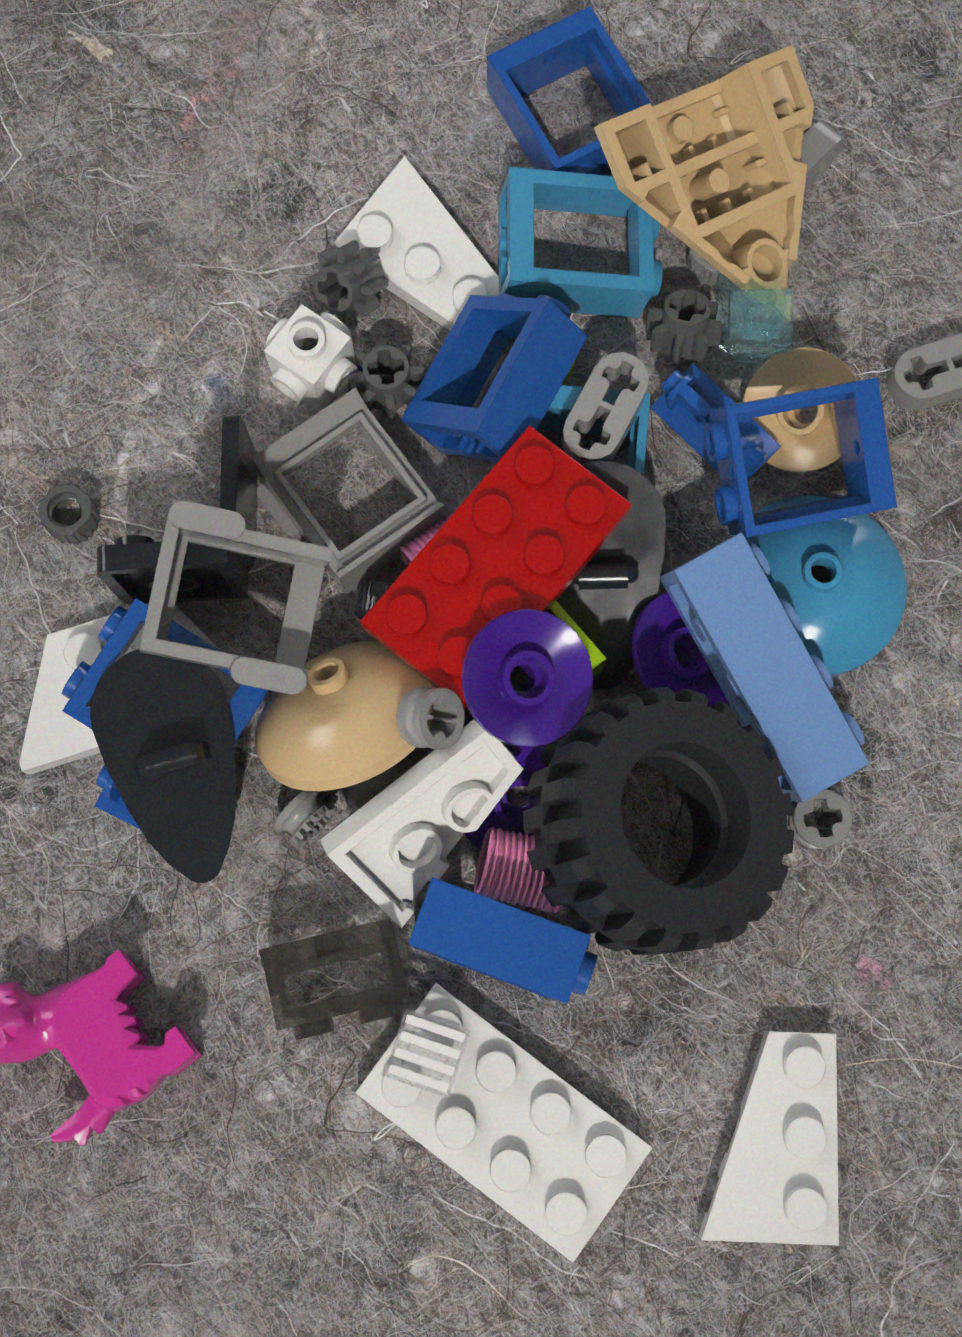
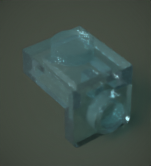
[718,288,794,364]

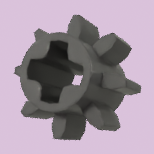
[309,240,389,322]
[645,289,724,366]
[348,338,424,420]

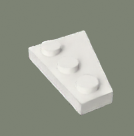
[334,156,499,331]
[320,719,523,929]
[698,1031,839,1246]

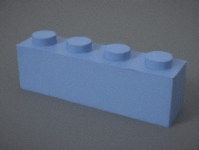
[660,532,869,802]

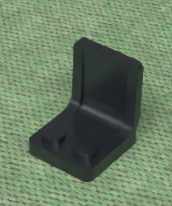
[97,415,258,605]

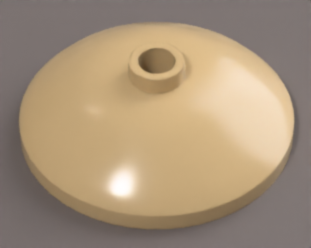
[255,640,435,791]

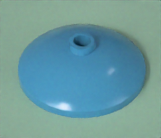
[734,496,907,677]

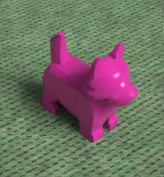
[0,949,203,1146]

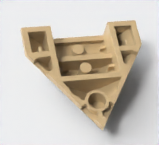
[594,45,814,323]

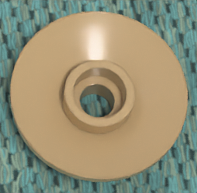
[742,347,858,472]

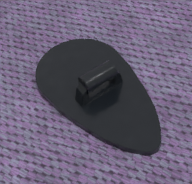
[556,460,667,689]
[90,649,236,883]

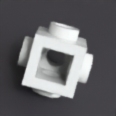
[264,304,357,411]

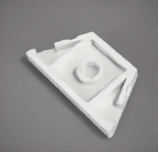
[19,603,240,775]

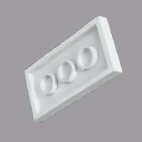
[355,983,652,1263]

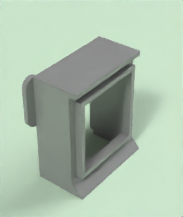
[251,387,451,595]
[139,500,334,695]

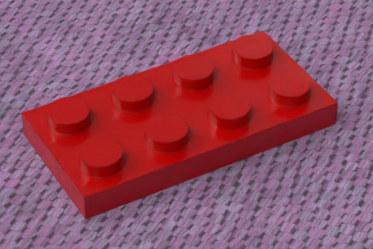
[360,425,632,710]

